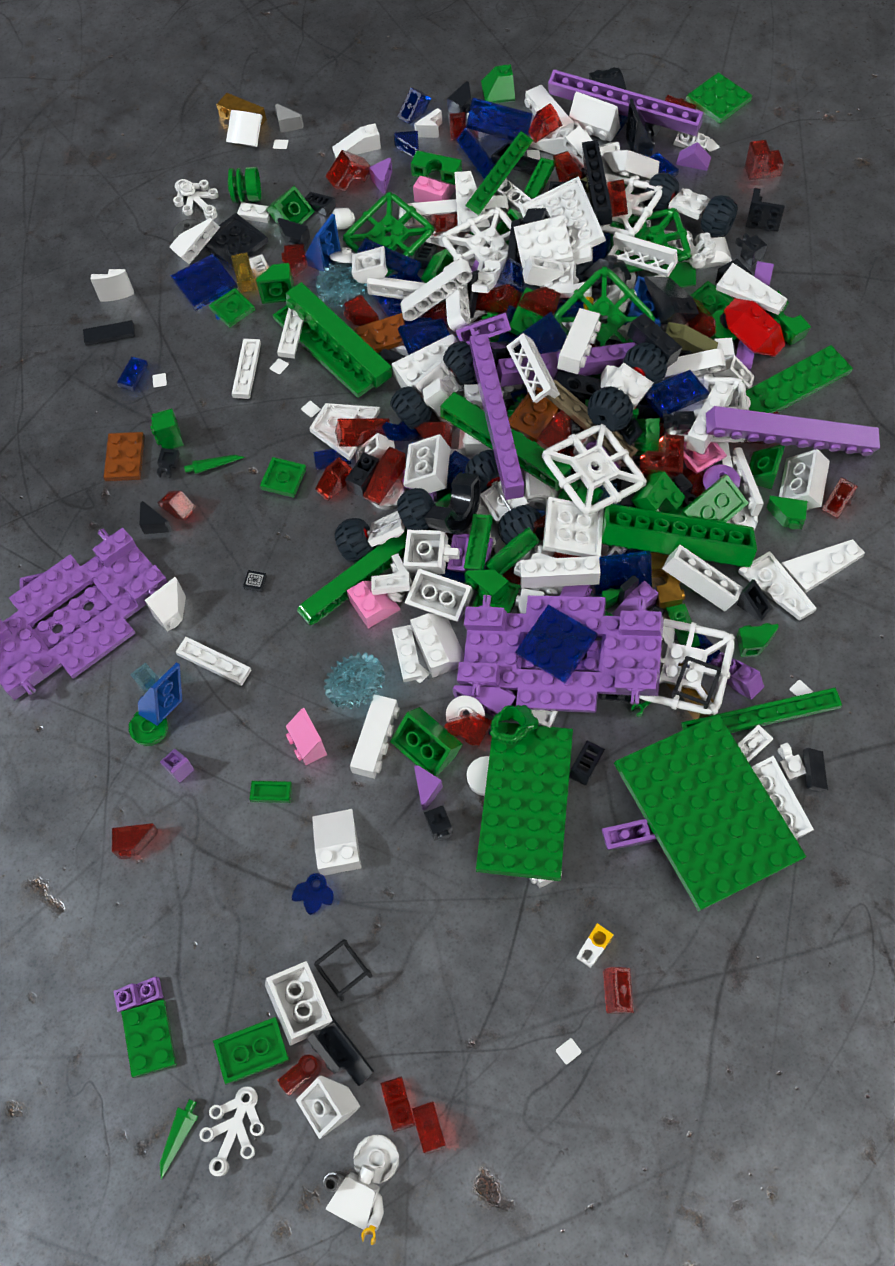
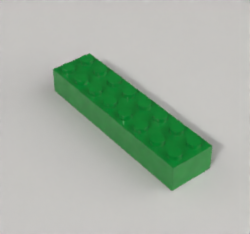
[602,504,757,568]

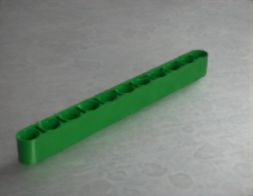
[297,493,452,625]

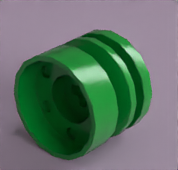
[228,167,261,203]

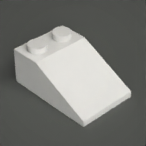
[312,809,362,876]

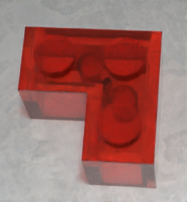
[745,140,784,181]
[325,150,371,192]
[640,434,684,477]

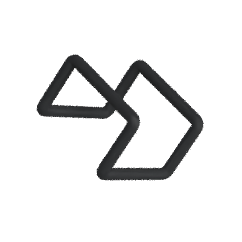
[671,656,721,709]
[314,939,372,1001]

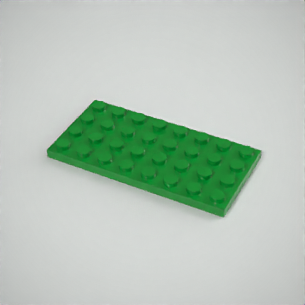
[476,722,573,881]

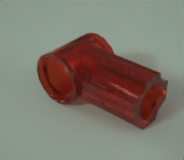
[277,1054,322,1096]

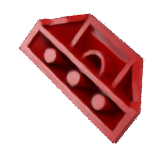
[724,298,786,357]

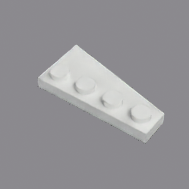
[716,263,787,315]
[781,539,865,593]
[738,551,817,621]
[752,756,814,839]

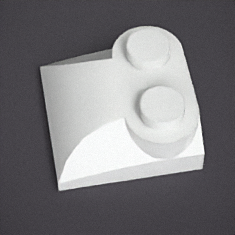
[693,233,732,269]
[352,246,388,284]

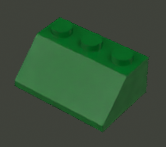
[390,707,463,777]

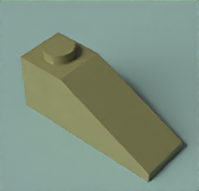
[666,322,718,354]

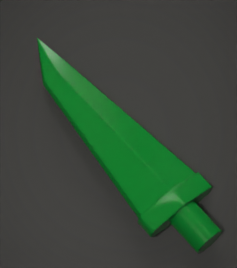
[184,455,245,474]
[159,1099,198,1180]

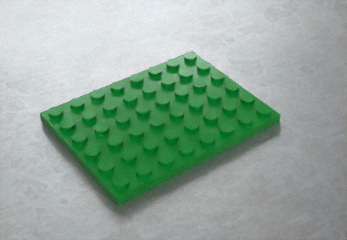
[614,714,807,912]

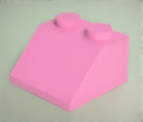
[413,176,456,202]
[347,581,400,629]
[285,708,327,765]

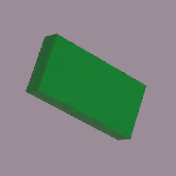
[249,781,292,803]

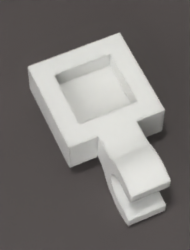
[778,742,806,782]

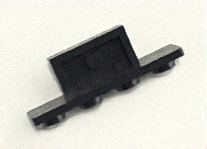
[307,1013,374,1086]

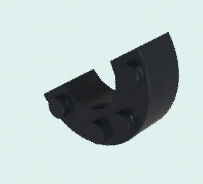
[425,472,481,535]

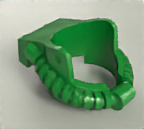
[490,705,539,744]

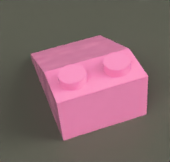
[662,427,727,474]

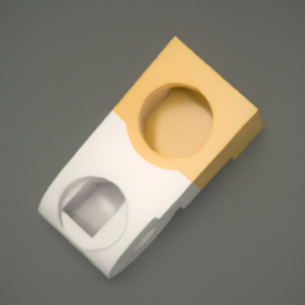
[577,923,614,968]

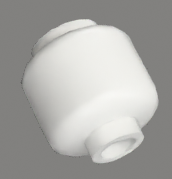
[332,208,355,230]

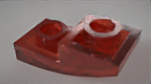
[380,1076,415,1132]

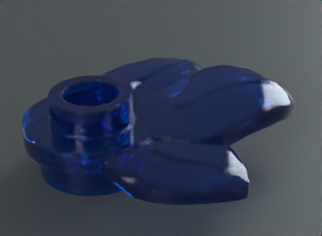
[292,873,334,915]

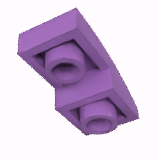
[113,976,164,1012]

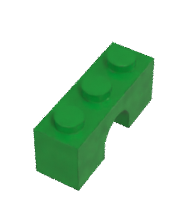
[411,151,462,185]
[764,290,811,346]

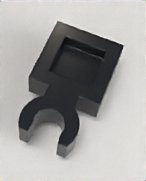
[662,411,695,430]
[157,448,180,479]

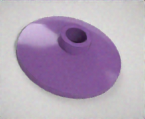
[703,465,740,490]

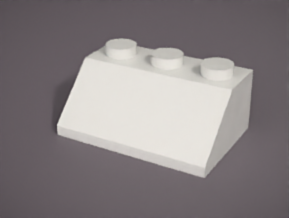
[569,91,620,142]
[603,150,660,183]
[403,434,450,493]
[779,449,830,510]
[405,569,474,622]
[410,613,464,678]
[265,961,333,1046]

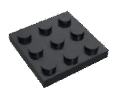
[204,213,269,269]

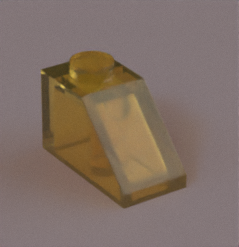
[231,253,256,293]

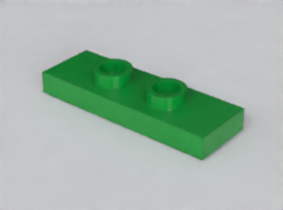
[523,158,556,199]
[464,514,493,570]
[485,527,540,575]
[666,603,700,647]

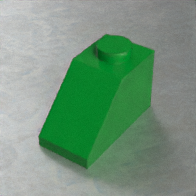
[766,495,808,530]

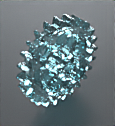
[315,262,368,307]
[324,652,386,710]

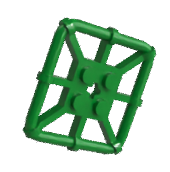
[343,192,434,276]
[608,208,691,273]
[552,266,655,346]

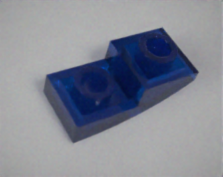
[382,421,421,441]

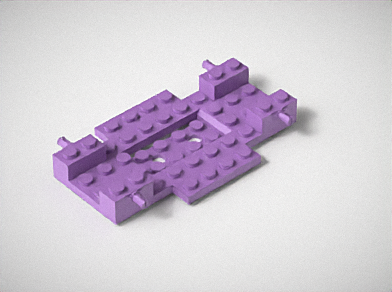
[0,527,168,701]
[457,595,664,713]

